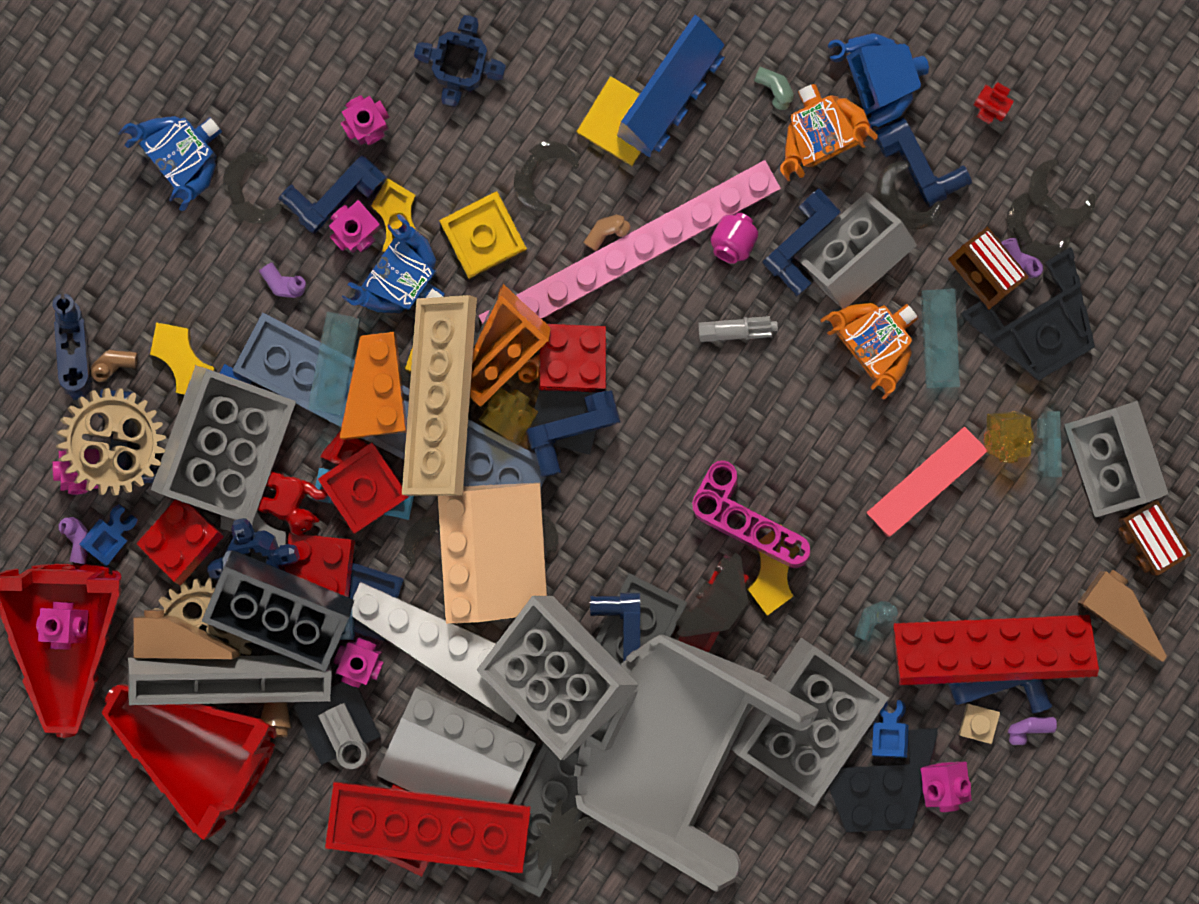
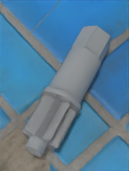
[698,316,778,342]

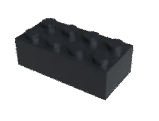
[202,550,355,672]

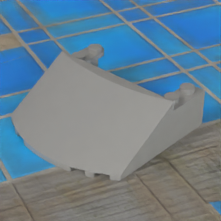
[574,634,819,892]

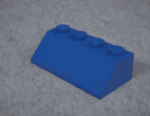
[617,15,725,157]

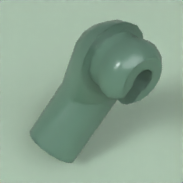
[754,66,794,110]

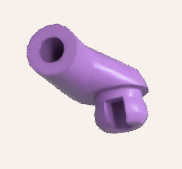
[1001,238,1043,278]
[259,263,306,298]
[59,517,89,564]
[1007,717,1057,745]

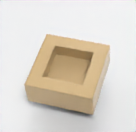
[959,703,1000,744]

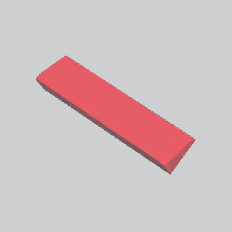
[866,427,988,537]

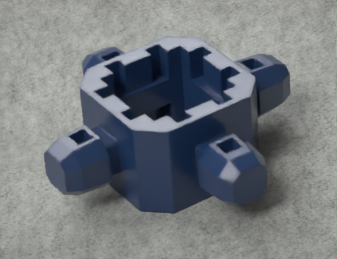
[414,15,506,108]
[208,518,300,580]

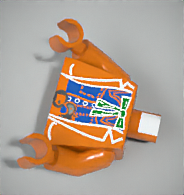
[780,84,878,181]
[820,303,919,399]

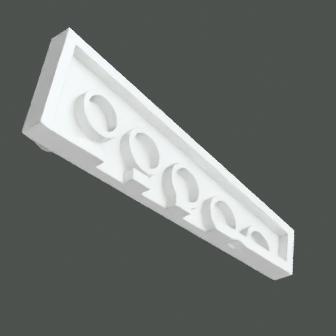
[352,582,517,723]

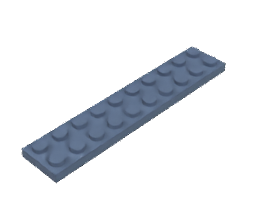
[232,312,546,487]

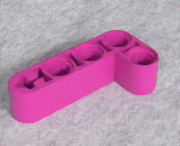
[692,461,810,568]

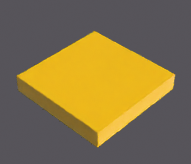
[577,76,641,166]
[439,191,527,279]

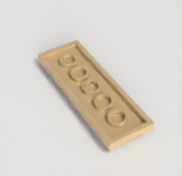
[402,295,477,496]

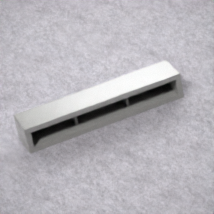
[128,655,331,705]

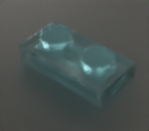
[1037,411,1062,478]

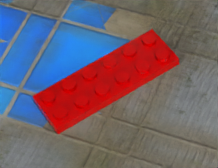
[893,615,1099,685]
[325,781,531,873]

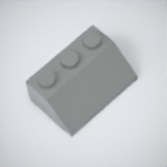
[794,192,917,309]
[1064,401,1169,517]

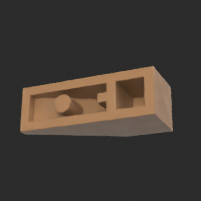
[1078,570,1167,662]
[134,609,239,659]

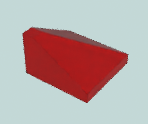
[320,431,368,466]

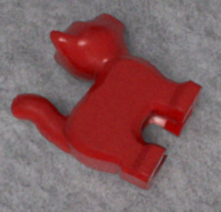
[257,471,327,536]

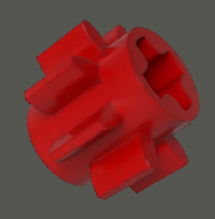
[973,82,1014,124]

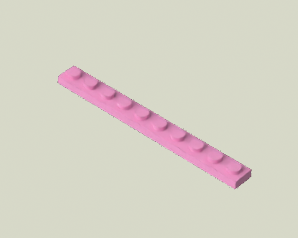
[479,160,781,324]

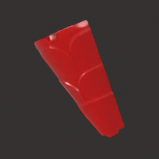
[0,564,122,738]
[102,684,277,840]

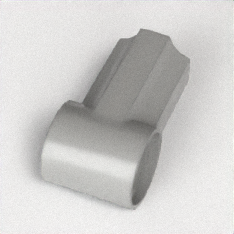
[318,703,370,769]

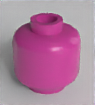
[711,213,758,263]

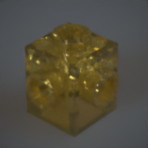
[479,387,539,445]
[984,411,1034,463]

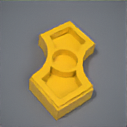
[371,178,416,252]
[150,322,215,395]
[748,524,800,616]

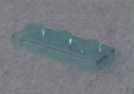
[921,289,960,389]
[308,312,360,415]

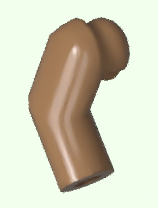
[583,214,630,251]
[91,350,138,382]

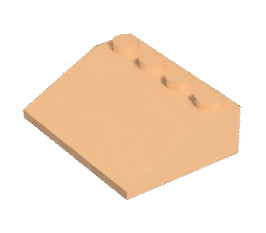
[438,483,547,624]

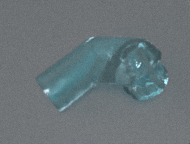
[854,601,898,641]

